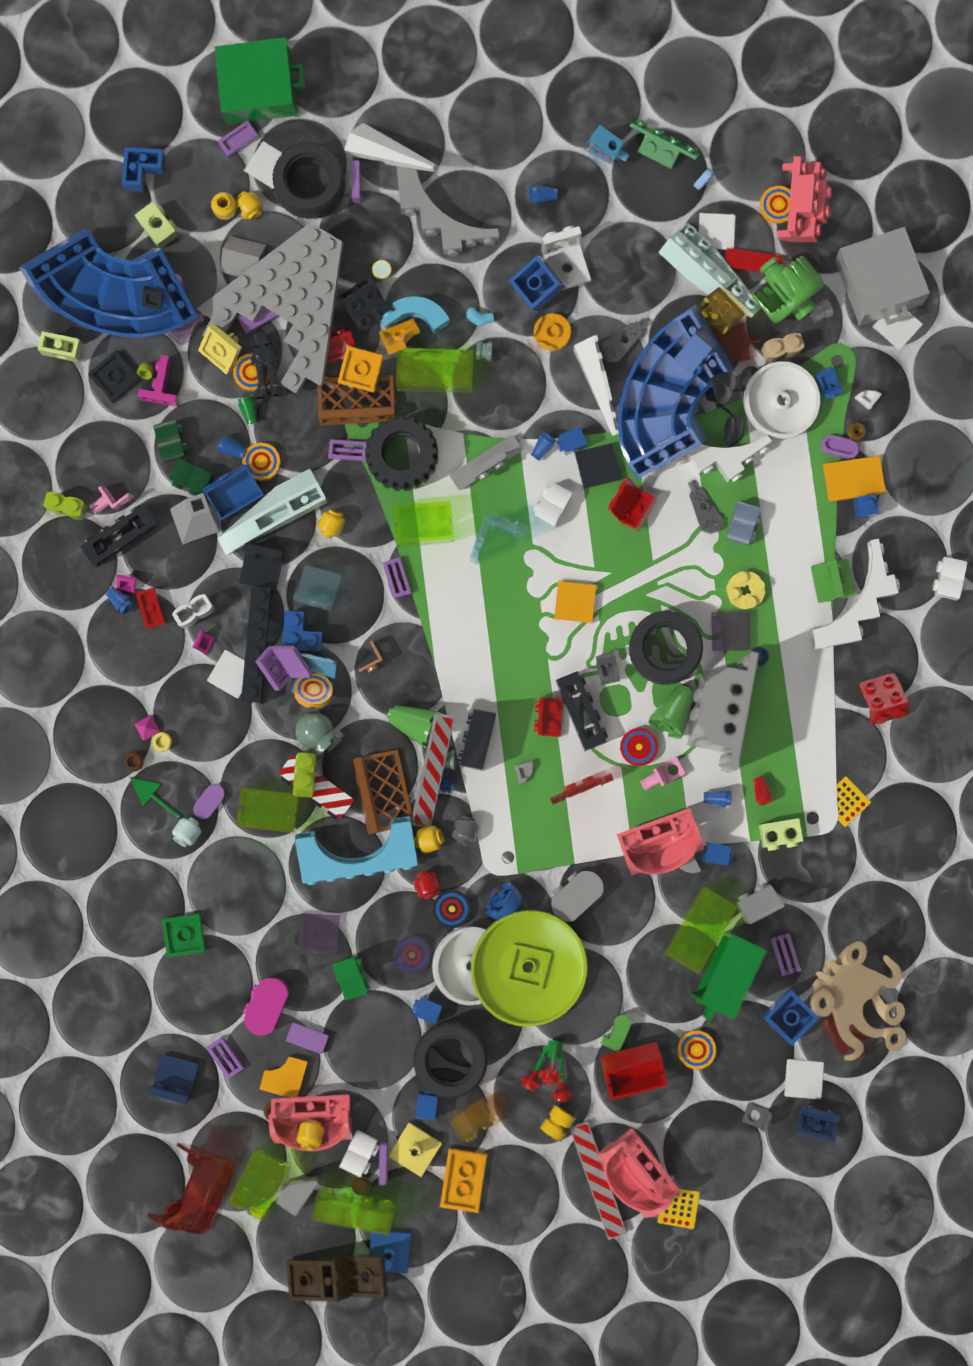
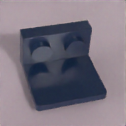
[148,1054,199,1104]

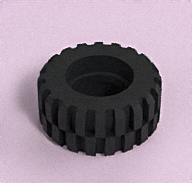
[365,415,438,491]

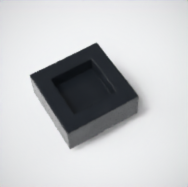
[142,286,164,310]

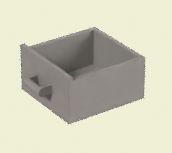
[835,227,930,327]

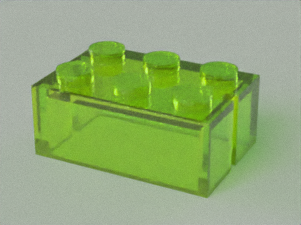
[393,501,454,547]
[236,788,300,833]
[228,1147,292,1221]

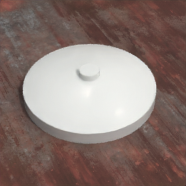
[744,362,820,439]
[432,927,486,1005]

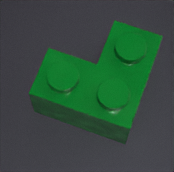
[332,955,370,1001]

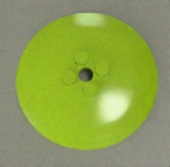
[471,910,587,1027]

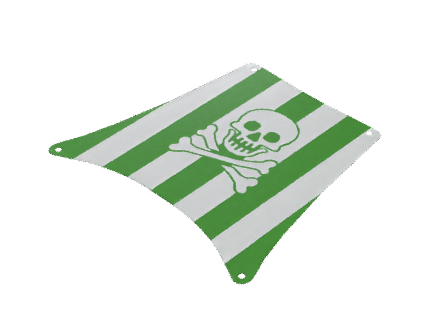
[345,343,856,876]

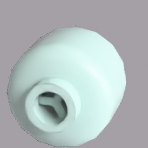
[172,817,201,847]

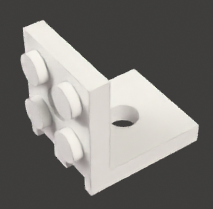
[541,226,591,290]

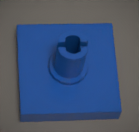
[370,1230,411,1274]

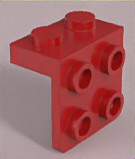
[608,477,657,532]
[859,673,909,726]

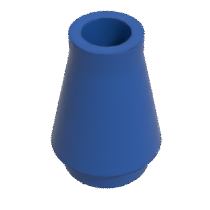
[529,185,557,204]
[530,432,556,461]
[216,435,246,459]
[106,587,134,614]
[704,789,732,807]

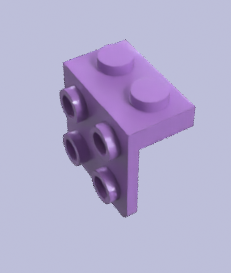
[255,646,312,690]

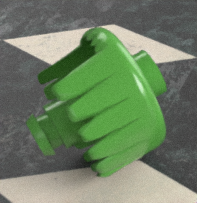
[753,256,824,323]

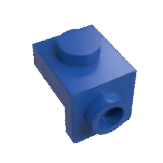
[814,366,844,399]

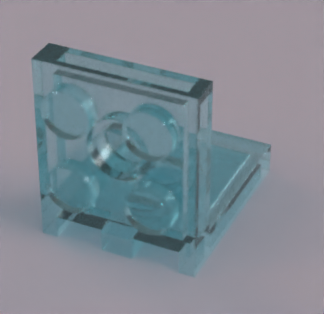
[470,513,529,564]

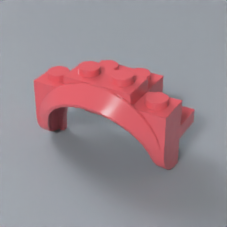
[777,156,832,242]
[617,808,704,875]
[269,1095,352,1151]
[597,1128,680,1218]

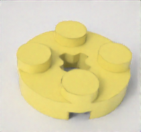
[726,571,765,610]

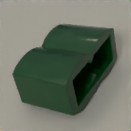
[153,419,188,464]
[168,459,214,496]

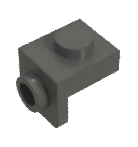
[596,653,620,685]

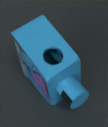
[583,125,629,164]

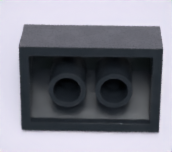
[457,709,496,771]

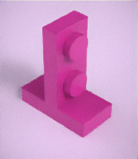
[138,355,179,407]

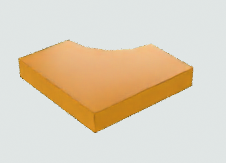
[379,319,420,354]
[260,1056,308,1098]

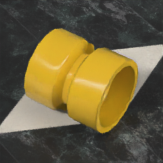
[540,1105,576,1142]

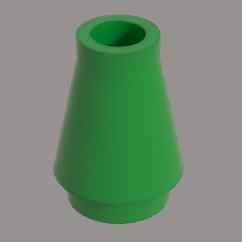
[238,396,258,425]

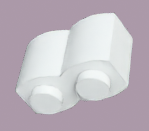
[533,482,573,528]
[932,557,967,600]
[172,594,215,628]
[340,1130,380,1177]

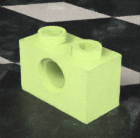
[135,202,178,249]
[38,332,83,362]

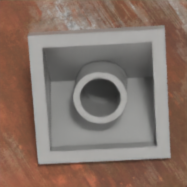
[220,236,266,277]

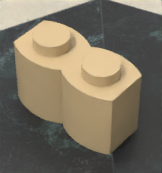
[761,333,804,363]

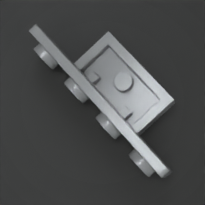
[450,435,522,491]

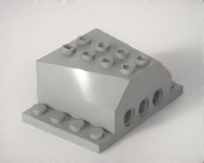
[687,652,759,773]

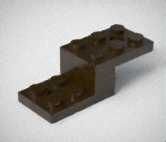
[286,1255,388,1302]

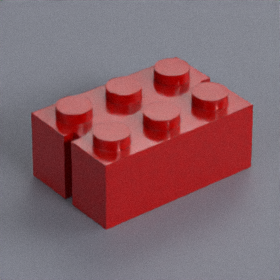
[600,1042,667,1101]

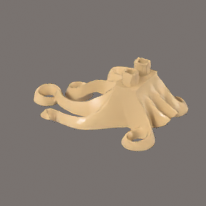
[811,942,906,1061]

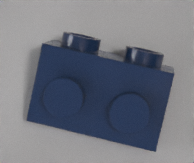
[795,1105,841,1144]

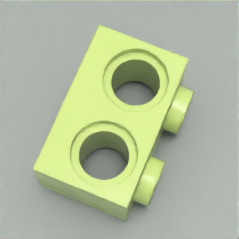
[759,818,803,851]

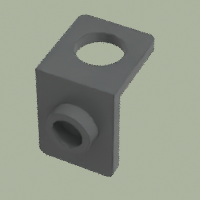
[742,1103,773,1132]

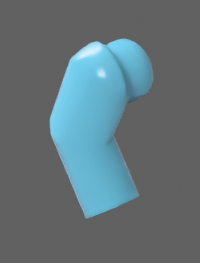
[467,308,494,326]

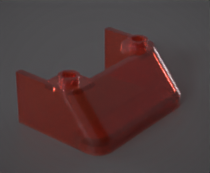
[147,1142,235,1235]

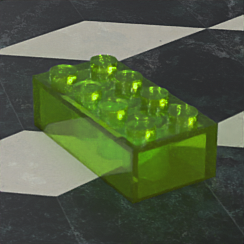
[396,348,473,393]
[664,886,738,974]
[312,1188,396,1235]

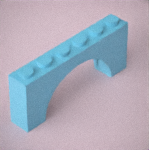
[295,816,418,885]

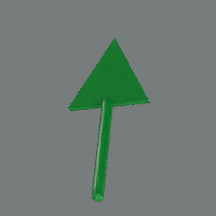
[130,778,181,819]

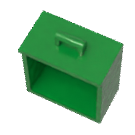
[215,37,305,124]
[690,932,766,1021]

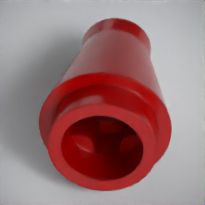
[752,776,774,806]

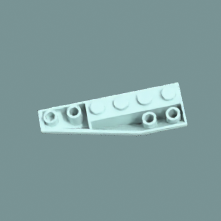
[658,222,761,317]
[217,469,328,555]

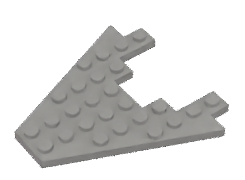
[197,222,344,394]

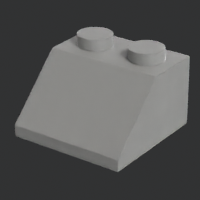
[734,883,784,924]
[276,1175,321,1216]

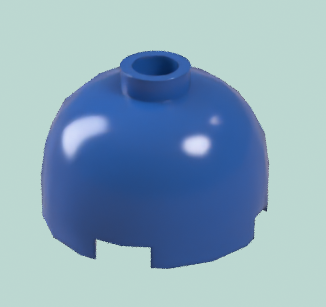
[486,883,523,921]

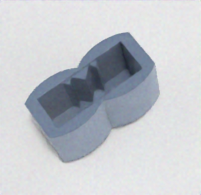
[726,501,762,546]

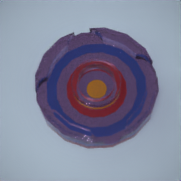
[393,936,431,975]

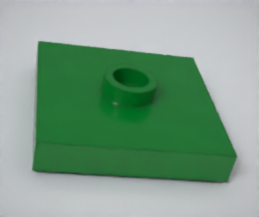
[162,913,206,958]

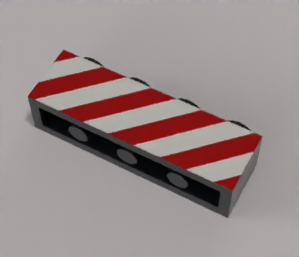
[279,755,356,819]

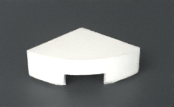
[854,390,882,410]

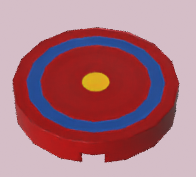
[620,728,658,766]

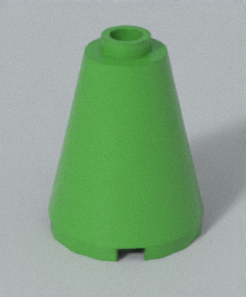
[648,684,694,739]
[387,705,442,748]

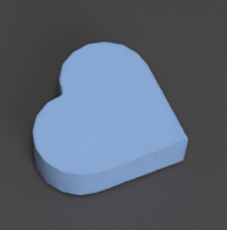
[693,168,714,190]

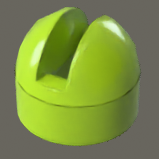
[137,363,153,379]

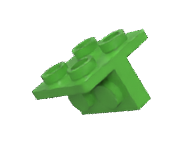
[811,559,856,603]

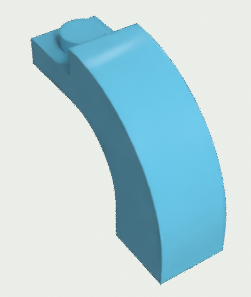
[381,297,450,334]

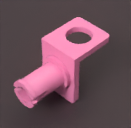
[89,486,135,515]
[640,757,686,791]

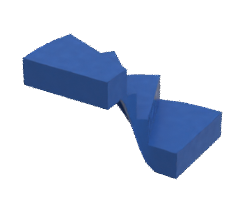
[19,229,198,337]
[618,305,735,480]

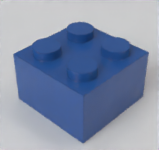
[509,255,566,312]
[761,989,819,1046]

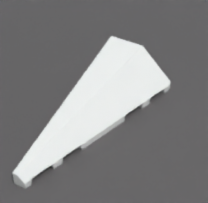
[344,123,437,172]
[573,335,619,436]

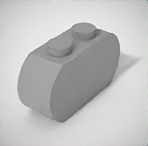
[551,871,603,922]

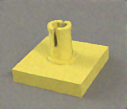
[198,323,242,375]
[388,1122,442,1177]

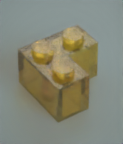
[698,287,745,335]
[450,1097,495,1142]

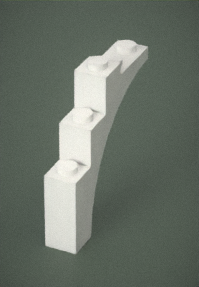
[668,435,772,483]
[810,539,900,650]

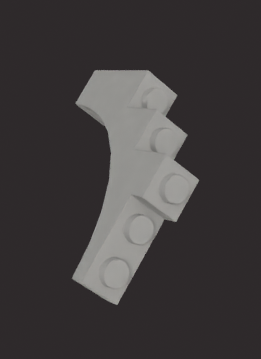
[397,166,499,256]

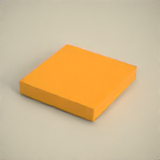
[337,346,384,393]
[554,581,596,623]

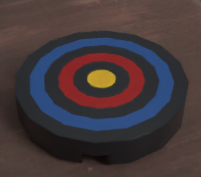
[433,890,471,928]

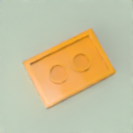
[823,456,886,502]
[440,1148,487,1213]

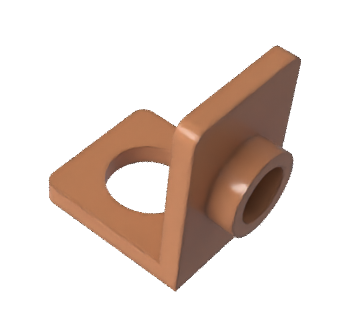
[359,641,383,673]

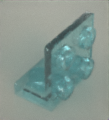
[293,565,341,612]

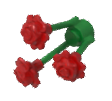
[520,1040,573,1103]

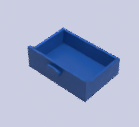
[202,464,263,520]

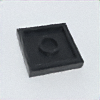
[88,350,142,404]
[574,443,621,490]

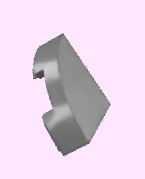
[514,761,533,784]
[679,856,701,873]

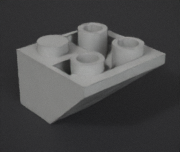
[170,493,219,545]

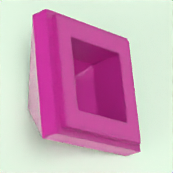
[116,574,136,594]
[192,630,215,655]
[135,715,161,741]

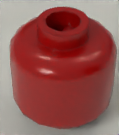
[413,870,442,900]

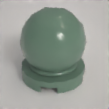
[296,711,345,761]

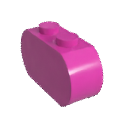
[243,977,290,1035]

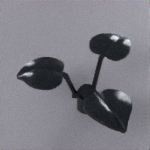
[705,366,758,448]

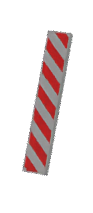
[411,713,455,827]
[570,1121,627,1240]

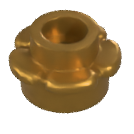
[847,423,866,441]

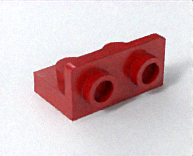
[326,327,356,364]
[534,697,562,737]

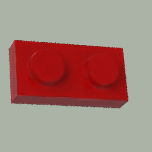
[136,587,166,630]

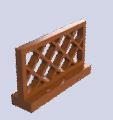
[318,375,395,426]
[352,749,412,835]

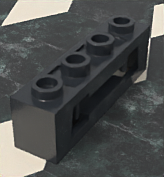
[80,504,159,568]
[556,671,608,752]

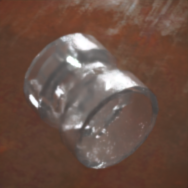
[809,298,834,323]

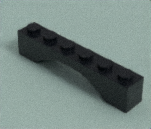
[241,587,273,704]

